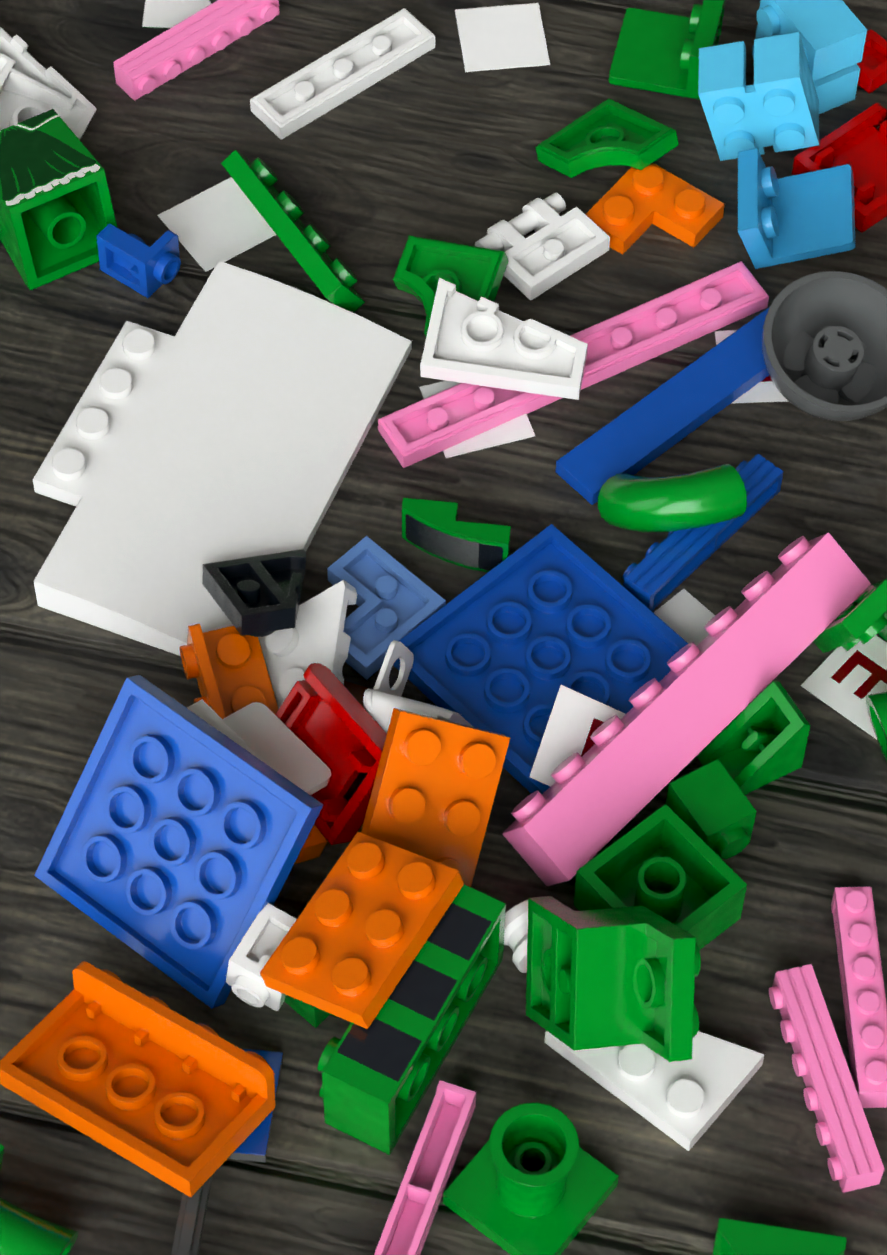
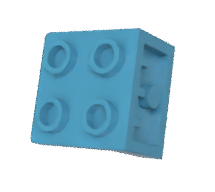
[738,148,856,269]

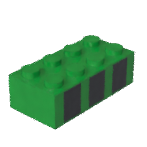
[318,884,506,1155]

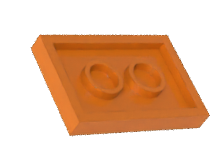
[361,708,510,887]
[260,832,464,1029]

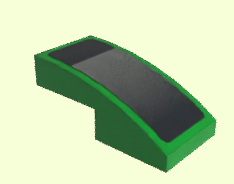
[402,498,511,573]

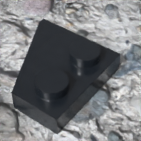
[202,549,306,637]

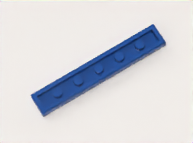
[555,307,770,505]

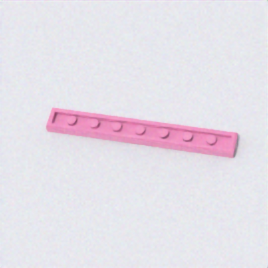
[378,261,769,468]

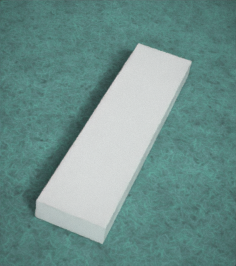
[250,8,435,140]

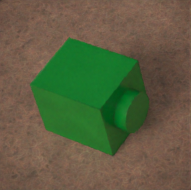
[666,759,757,859]

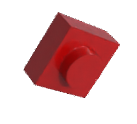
[857,29,887,94]

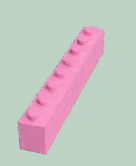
[502,532,871,886]

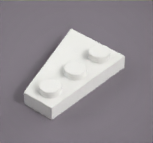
[420,278,588,400]
[544,1031,765,1151]

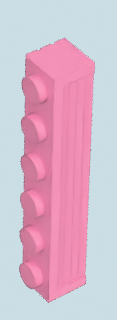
[113,0,279,101]
[831,886,887,1108]
[769,964,884,1193]
[374,1080,476,1255]

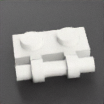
[474,192,610,301]

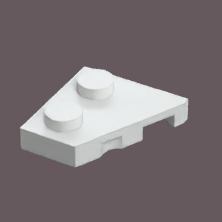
[258,580,357,709]

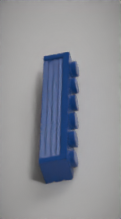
[622,454,784,611]

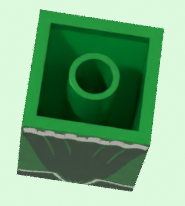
[0,109,117,291]

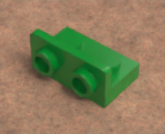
[813,578,887,653]

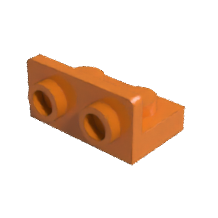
[179,624,278,719]

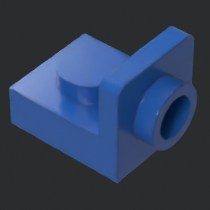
[96,223,181,298]

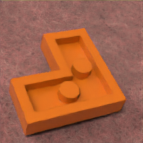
[585,163,725,255]

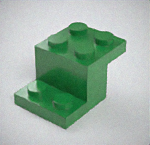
[526,896,701,1062]

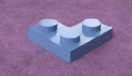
[327,536,446,680]

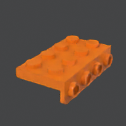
[0,961,276,1198]

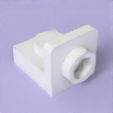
[226,903,297,1011]

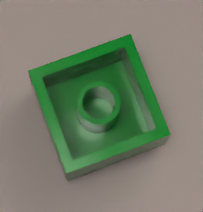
[574,804,747,950]

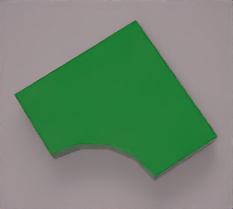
[535,99,679,178]
[393,236,509,337]

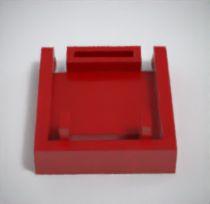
[792,103,887,233]
[275,663,387,845]

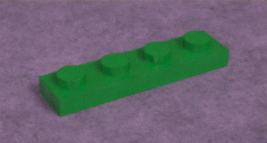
[221,149,365,313]

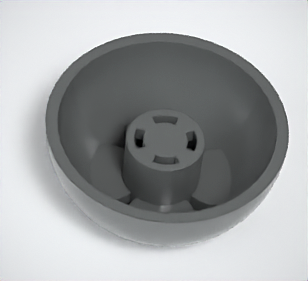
[762,271,887,421]

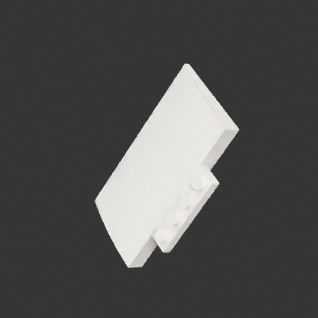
[33,261,412,656]

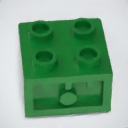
[609,0,726,100]

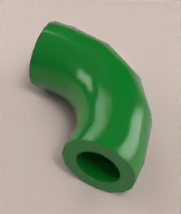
[598,464,747,532]

